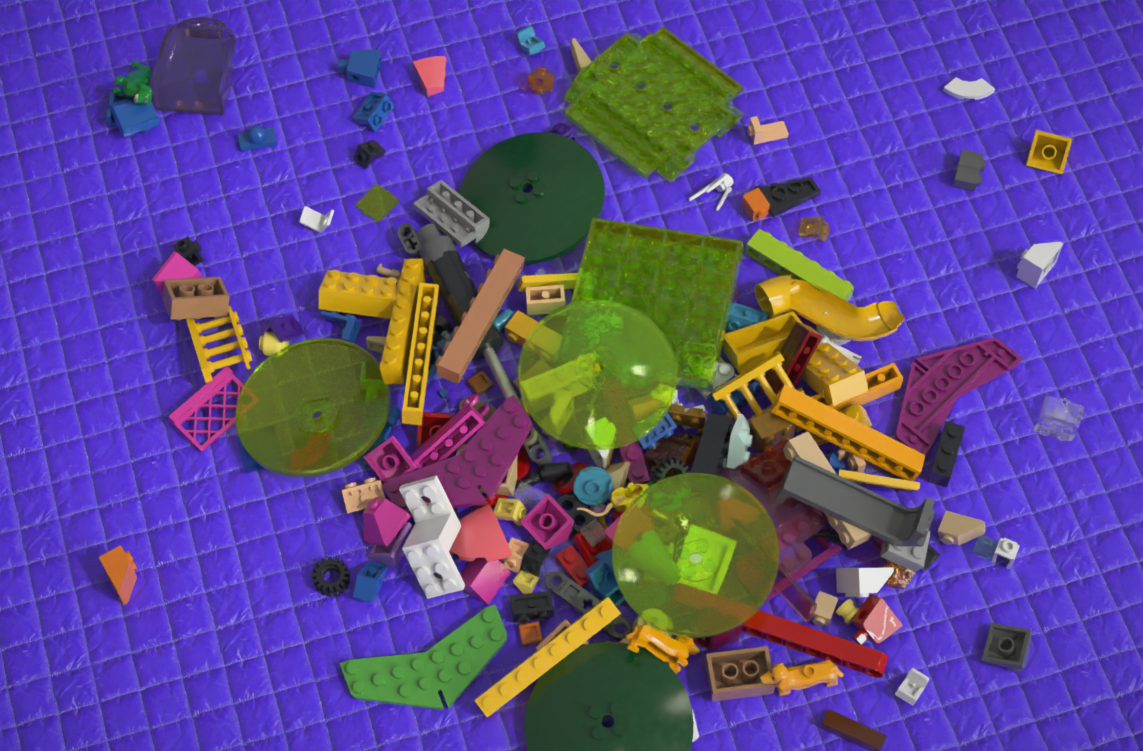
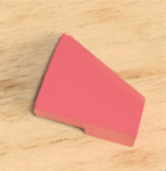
[413,56,447,97]

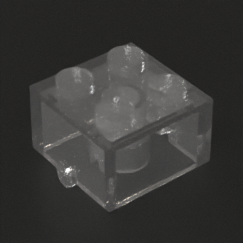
[1033,395,1085,442]

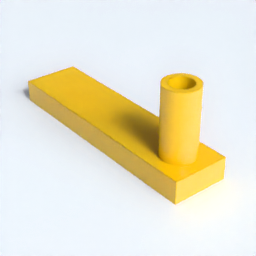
[517,272,595,307]

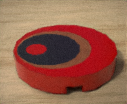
[552,462,587,494]

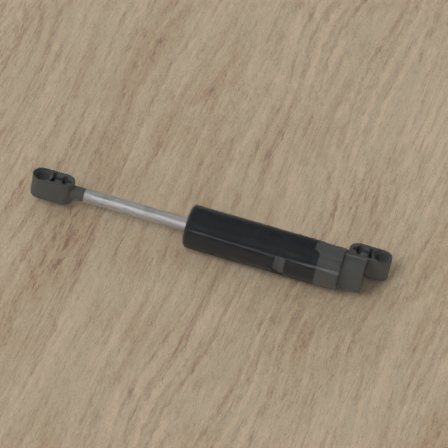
[397,223,552,467]

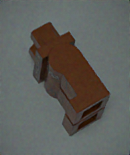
[643,433,701,477]

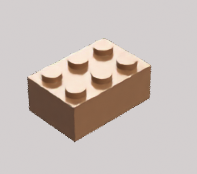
[162,277,230,320]
[705,646,775,702]

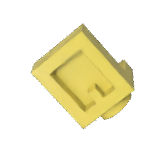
[494,498,527,526]

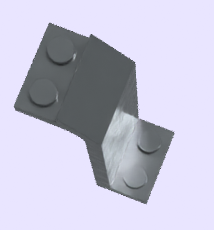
[775,456,935,547]

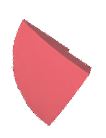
[449,504,512,562]

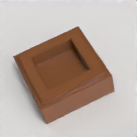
[467,370,494,396]

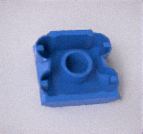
[109,98,160,137]

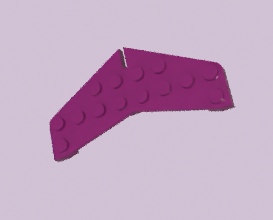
[895,338,1022,457]
[381,395,532,514]

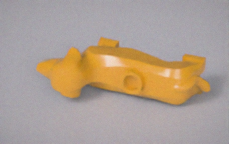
[626,625,700,674]
[760,660,843,696]

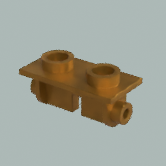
[666,404,706,429]

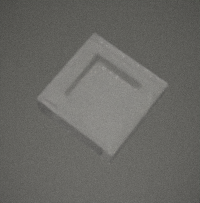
[580,518,606,547]

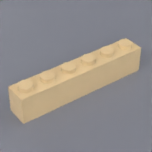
[783,432,872,550]

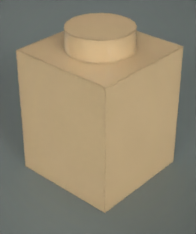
[809,591,839,627]

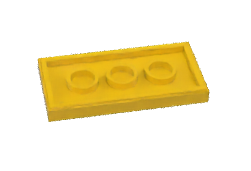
[837,469,920,492]

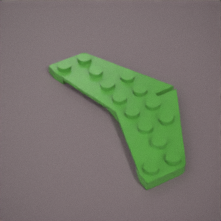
[340,604,507,711]

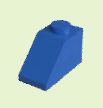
[353,561,388,603]

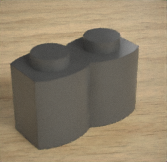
[953,149,986,191]

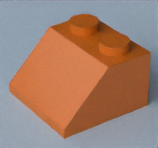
[98,545,137,605]

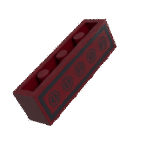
[759,321,823,395]

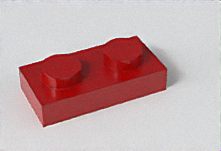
[555,545,589,587]

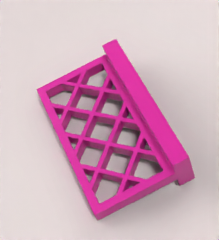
[168,366,260,453]

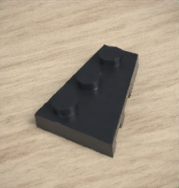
[754,177,821,217]

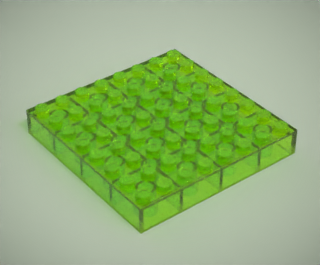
[557,217,744,391]

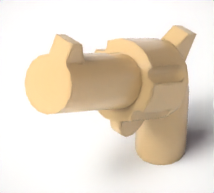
[376,263,401,280]

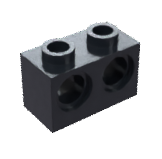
[556,490,597,536]

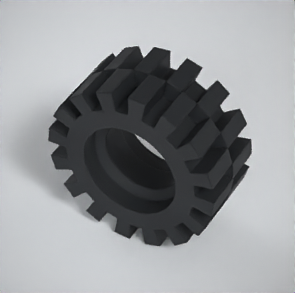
[650,455,690,495]
[312,557,350,597]

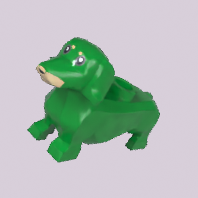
[114,60,153,105]

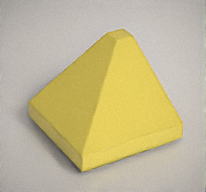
[513,570,540,594]

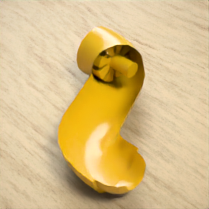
[754,275,905,342]

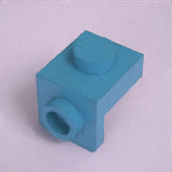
[516,26,545,55]

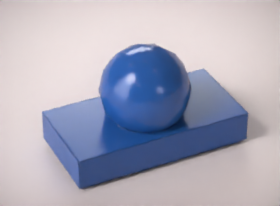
[238,126,277,152]

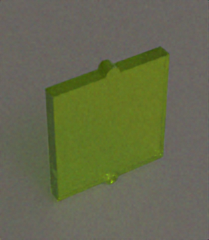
[355,184,400,223]

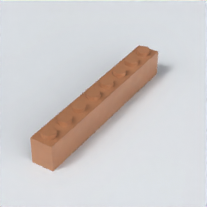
[435,249,525,384]

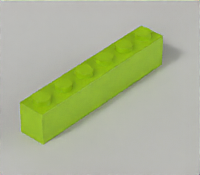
[745,229,854,302]

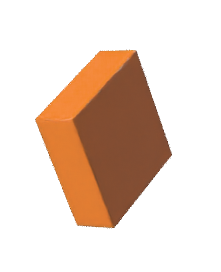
[519,621,543,647]

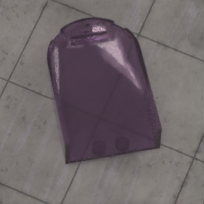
[149,17,236,115]

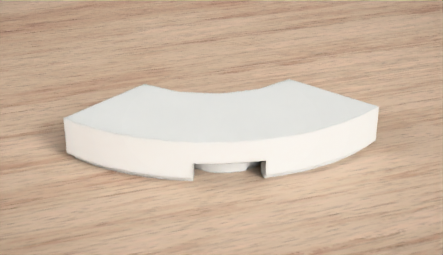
[943,77,995,100]

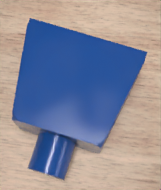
[338,50,382,88]

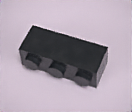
[928,421,965,488]

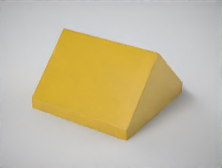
[1026,130,1073,174]

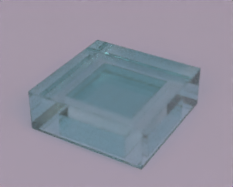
[972,535,998,561]

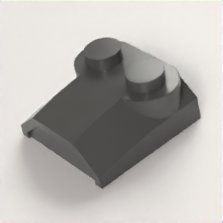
[981,623,1032,672]

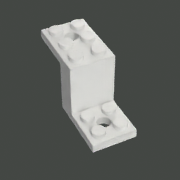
[399,475,465,599]

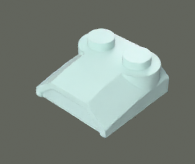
[726,414,753,469]

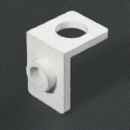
[299,206,334,233]

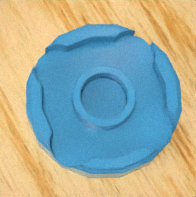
[573,467,613,505]

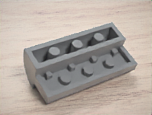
[413,180,490,248]

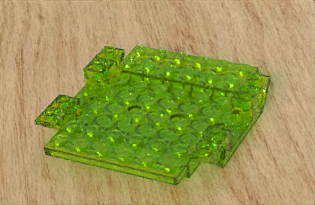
[564,26,744,182]

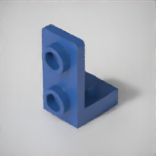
[320,310,361,346]

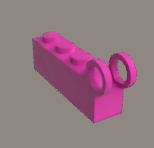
[411,393,490,469]

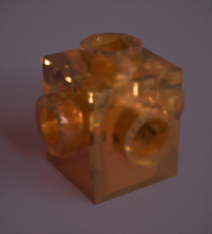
[528,67,555,94]
[885,561,916,589]

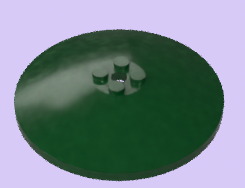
[459,132,605,265]
[524,642,694,751]

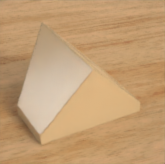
[606,461,630,501]

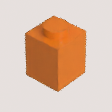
[741,188,770,222]

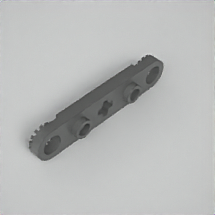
[545,571,631,641]

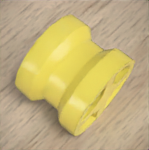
[836,599,860,625]

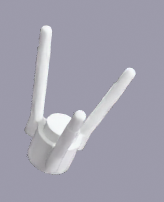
[689,173,734,211]

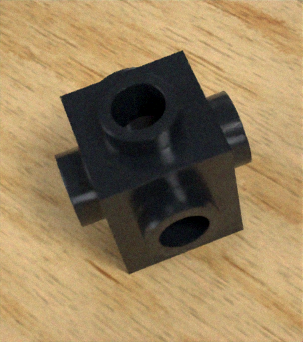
[173,236,204,266]

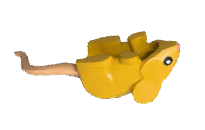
[577,482,649,517]

